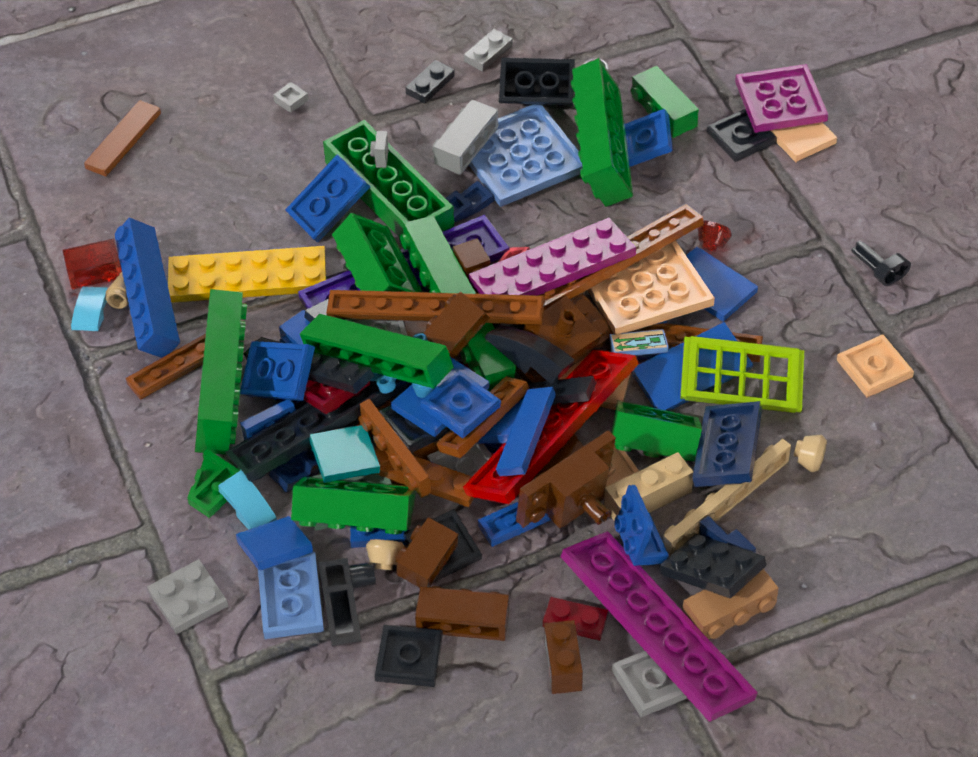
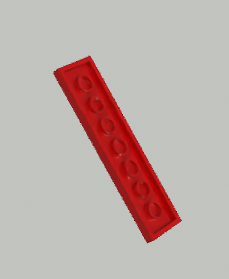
[463,350,639,504]

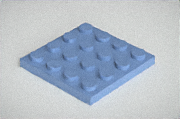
[469,104,583,207]

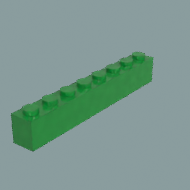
[400,216,516,392]

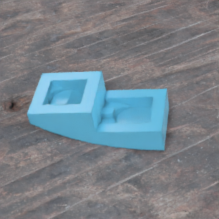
[71,287,108,331]
[218,470,277,530]

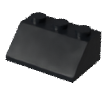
[499,57,575,105]

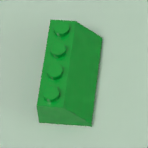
[332,213,423,292]
[291,477,416,534]

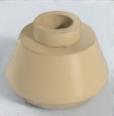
[794,435,827,473]
[366,539,405,570]

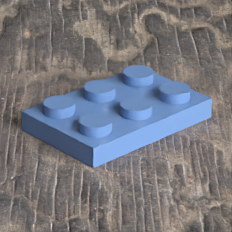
[258,551,324,639]

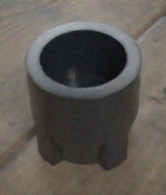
[349,562,376,589]

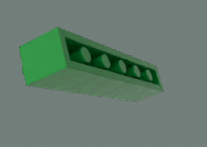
[299,314,454,389]

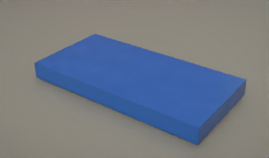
[631,322,753,411]

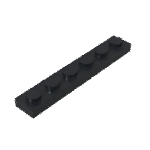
[243,337,374,394]

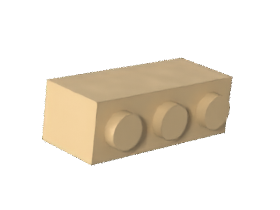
[604,452,693,520]

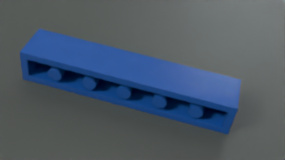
[115,217,180,358]

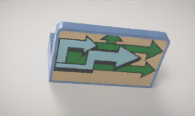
[610,329,668,360]

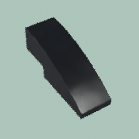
[484,325,575,385]
[318,558,362,647]

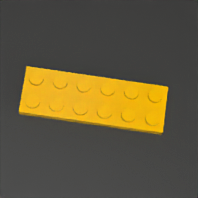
[168,246,326,303]

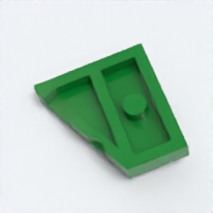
[187,449,239,518]

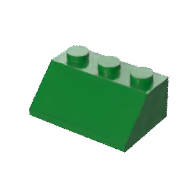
[611,400,702,463]

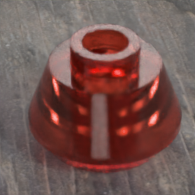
[698,220,732,252]

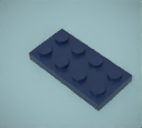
[692,401,762,487]

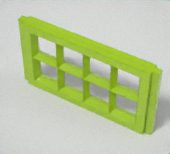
[680,336,804,413]

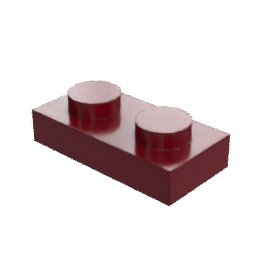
[543,597,608,641]

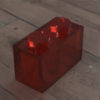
[62,238,122,290]

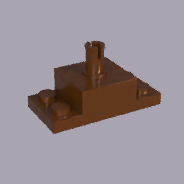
[515,293,614,383]
[516,430,616,529]

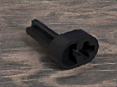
[851,241,911,286]

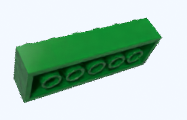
[571,58,633,207]
[323,119,454,238]
[195,289,247,455]

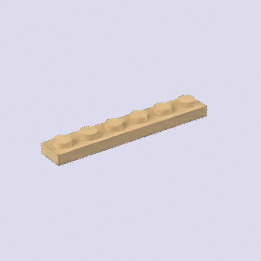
[663,439,791,557]

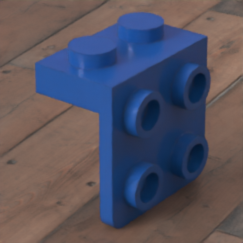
[614,485,669,566]

